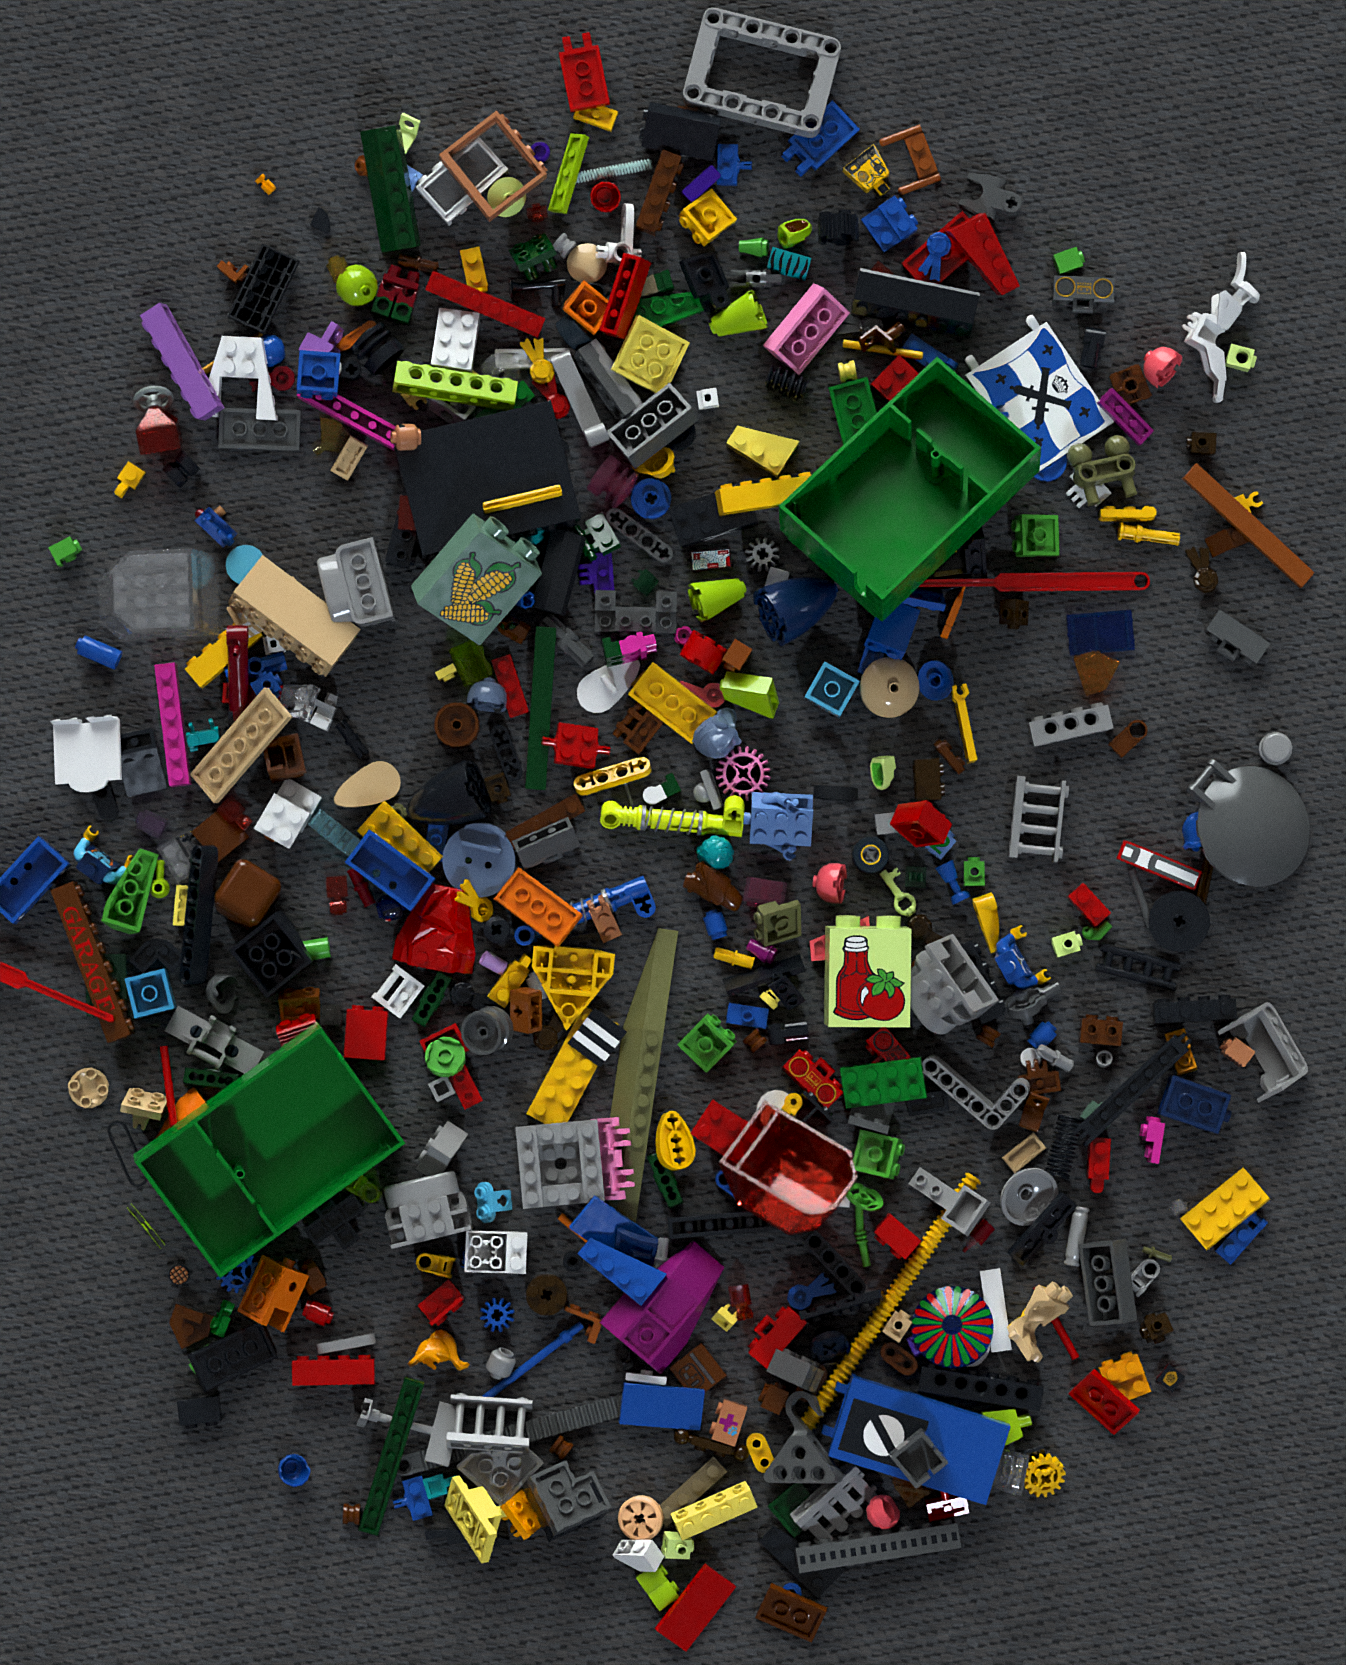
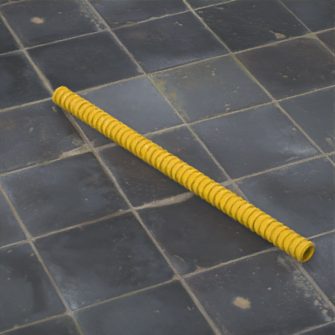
[801,1173,981,1432]

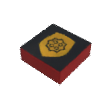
[1156,1364,1185,1393]

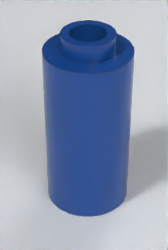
[75,635,123,670]

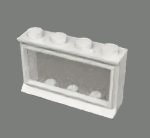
[416,137,509,226]

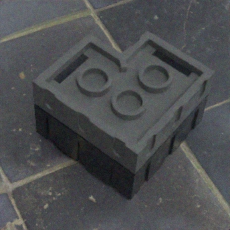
[522,1460,611,1542]

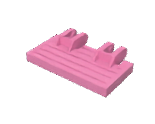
[590,1117,635,1200]

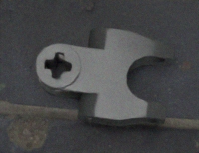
[958,173,1022,220]

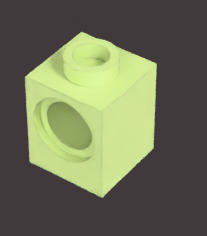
[1225,344,1257,372]

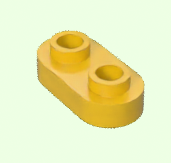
[746,1433,774,1473]

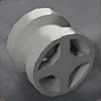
[553,233,577,259]

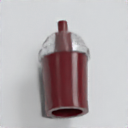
[962,1219,995,1253]

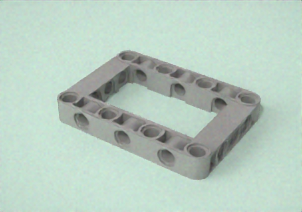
[683,8,841,138]

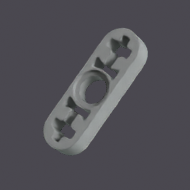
[316,1333,376,1354]

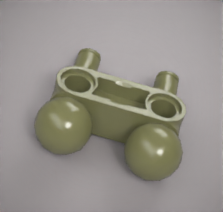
[1067,435,1137,506]

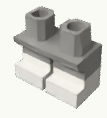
[292,685,338,732]

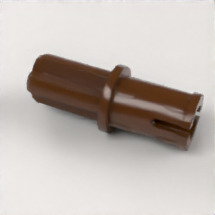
[398,253,439,273]

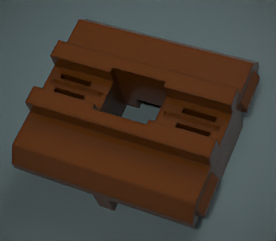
[1109,364,1152,406]

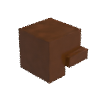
[263,733,307,783]

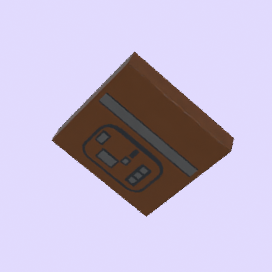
[669,1343,726,1392]

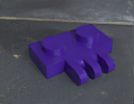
[578,552,615,594]

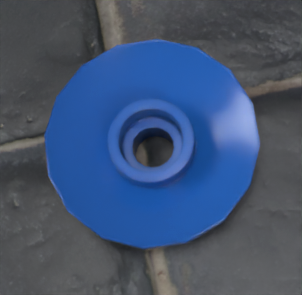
[918,660,954,701]

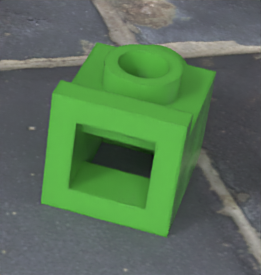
[48,536,82,567]
[963,857,985,886]

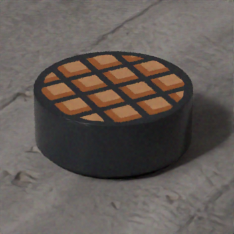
[169,1265,190,1285]

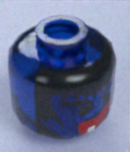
[376,895,407,922]

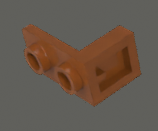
[564,1304,602,1344]

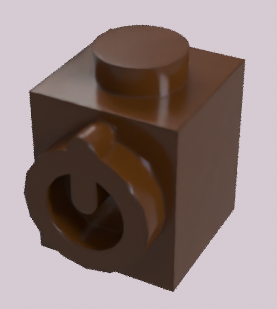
[758,1381,789,1415]

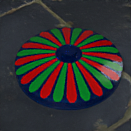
[912,1286,994,1369]

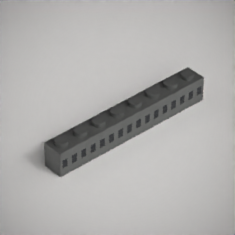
[794,1519,961,1573]

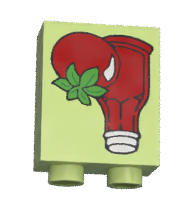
[824,915,911,1027]

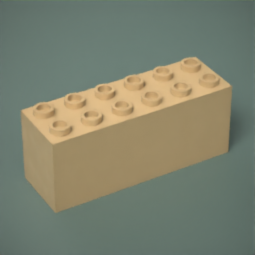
[228,555,361,677]

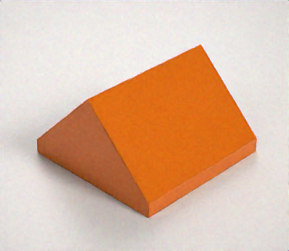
[562,280,608,335]

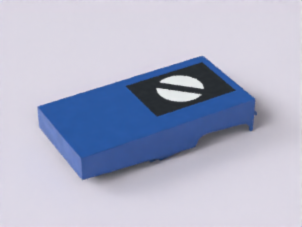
[821,1374,1011,1505]

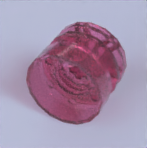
[586,455,639,509]

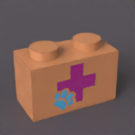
[709,1399,748,1447]

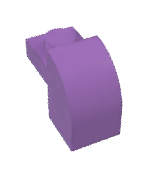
[298,321,344,353]

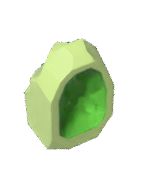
[870,755,896,790]

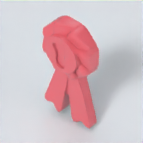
[680,681,725,708]

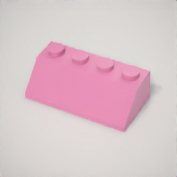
[763,283,850,375]

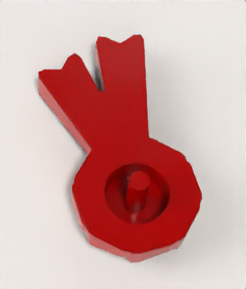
[532,375,570,419]

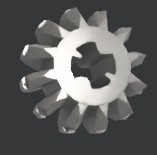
[745,538,779,572]

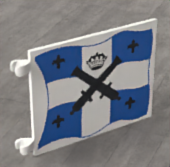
[965,315,1114,472]

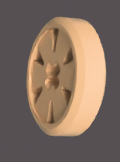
[618,1495,664,1540]

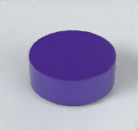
[531,142,550,162]

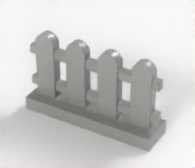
[790,1462,877,1544]

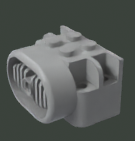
[317,537,396,627]
[910,934,999,1034]
[384,1171,474,1249]

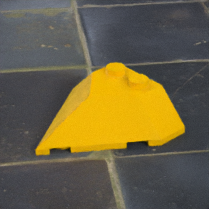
[532,945,615,1031]

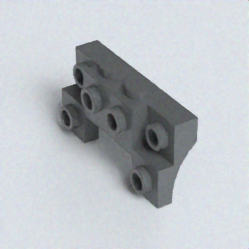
[595,590,677,637]

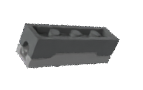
[572,339,643,422]

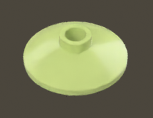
[487,177,526,217]

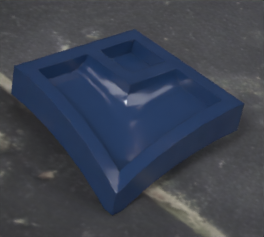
[614,1227,658,1267]

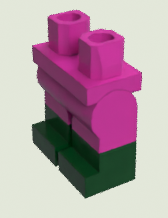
[602,632,657,668]

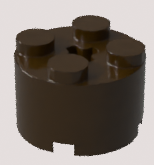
[526,1274,568,1316]

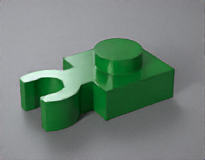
[210,1300,235,1337]

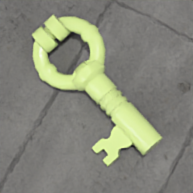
[880,868,916,917]

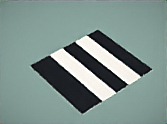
[568,1008,627,1067]

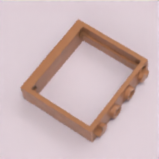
[439,111,547,222]

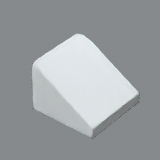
[765,567,790,586]

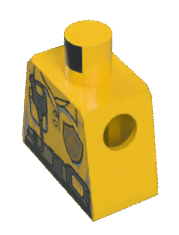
[843,144,890,196]

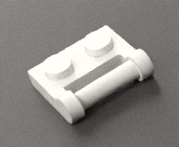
[371,964,425,1019]

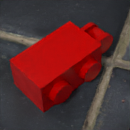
[1086,1137,1111,1193]

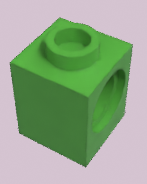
[1052,247,1085,276]

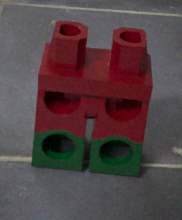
[371,265,420,326]

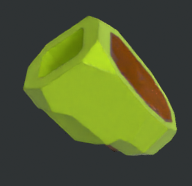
[777,219,812,249]

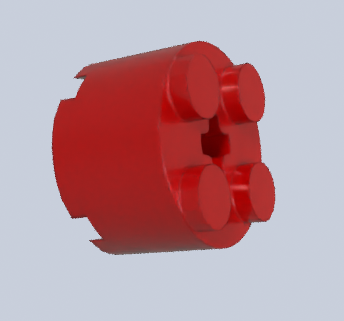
[680,630,728,675]

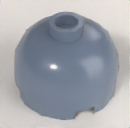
[466,678,507,712]

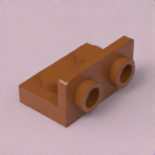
[278,987,322,1022]

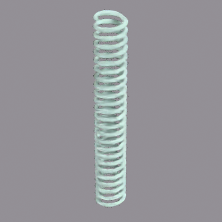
[576,158,652,183]

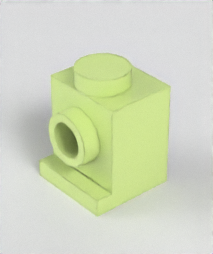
[1050,931,1083,958]

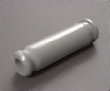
[1064,1206,1090,1267]

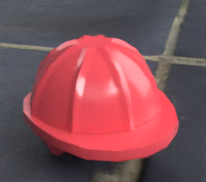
[866,1495,900,1529]

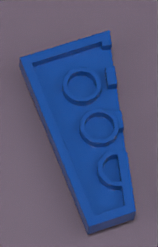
[577,1238,667,1306]

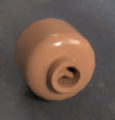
[390,424,421,451]

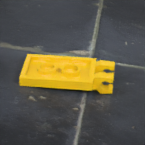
[951,683,977,764]

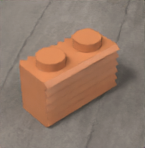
[1219,1037,1255,1067]

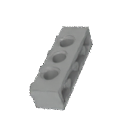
[1027,702,1113,747]

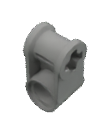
[1131,1259,1160,1297]

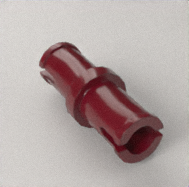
[347,868,376,908]

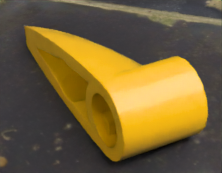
[972,892,999,953]

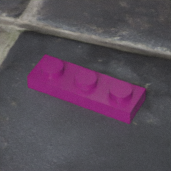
[1097,388,1154,446]

